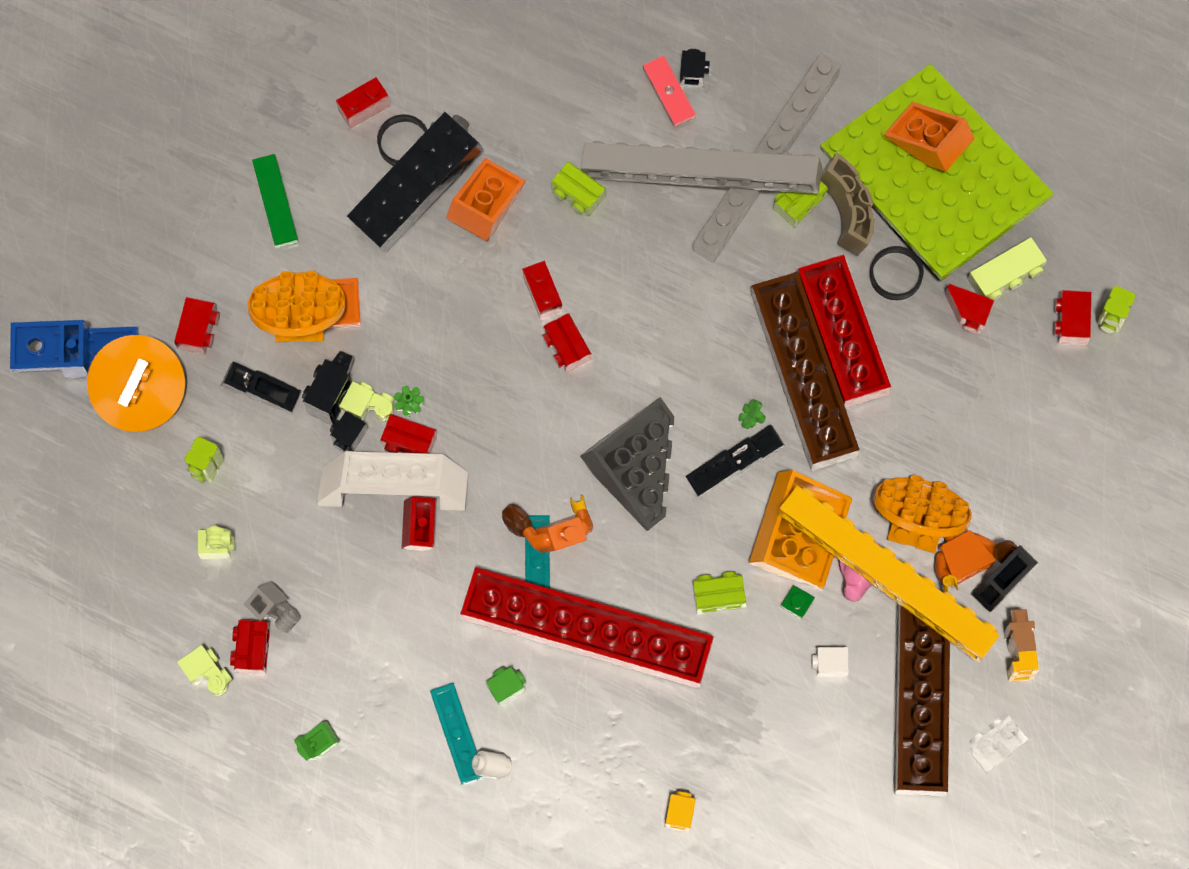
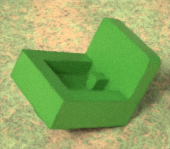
[294,721,339,761]

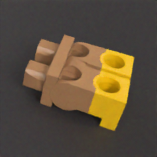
[1004,609,1039,682]

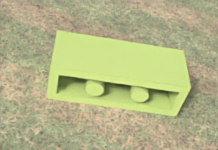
[968,237,1047,300]

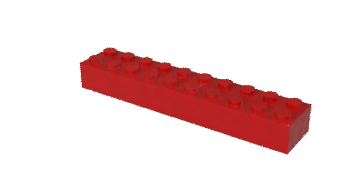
[460,567,714,689]

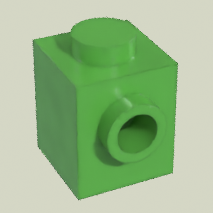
[486,667,526,707]

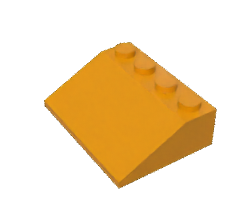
[749,470,852,589]

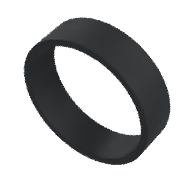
[377,114,427,166]
[870,246,924,301]

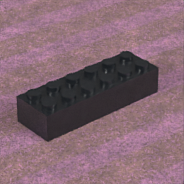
[347,112,483,253]

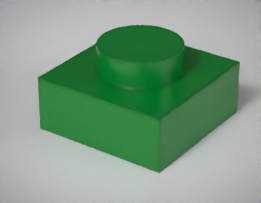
[781,585,815,620]

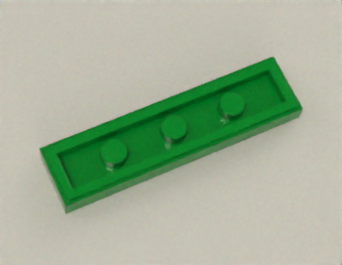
[252,154,299,249]

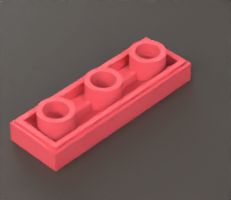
[643,56,696,127]

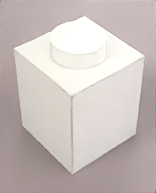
[812,647,849,677]

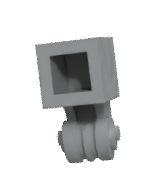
[244,582,300,633]

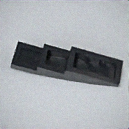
[686,425,785,497]

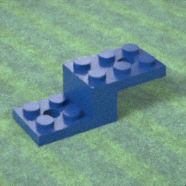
[10,320,138,378]

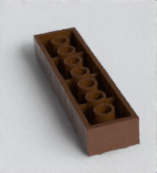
[751,272,860,471]
[895,593,951,796]

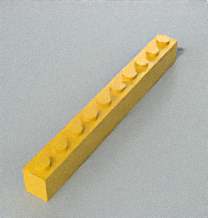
[778,485,1000,663]

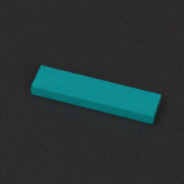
[525,515,550,589]
[430,683,485,785]

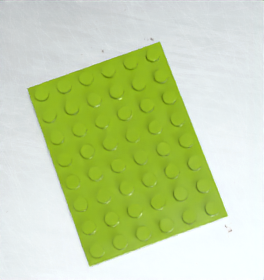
[820,64,1054,281]

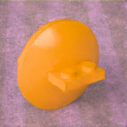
[248,271,345,342]
[87,335,185,432]
[874,475,972,553]

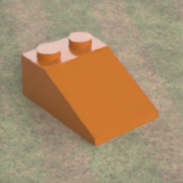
[884,102,975,172]
[446,158,526,241]

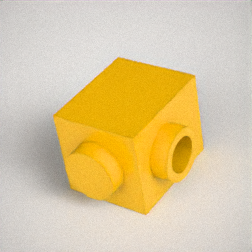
[665,792,696,832]

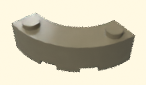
[820,153,875,256]

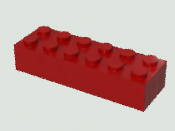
[797,254,891,408]

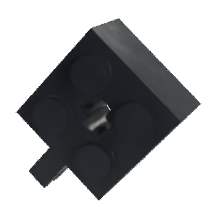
[302,351,354,425]

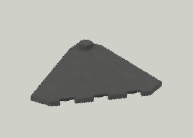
[580,397,674,531]

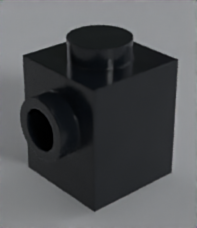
[680,49,710,87]
[330,411,368,452]

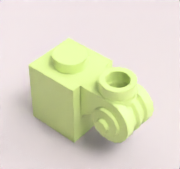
[339,381,394,421]
[198,525,235,559]
[177,645,232,696]

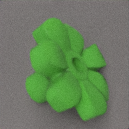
[394,386,425,417]
[738,399,766,429]

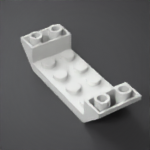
[317,451,468,511]

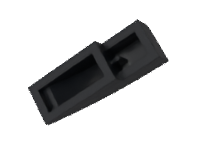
[220,361,301,413]
[973,545,1038,612]

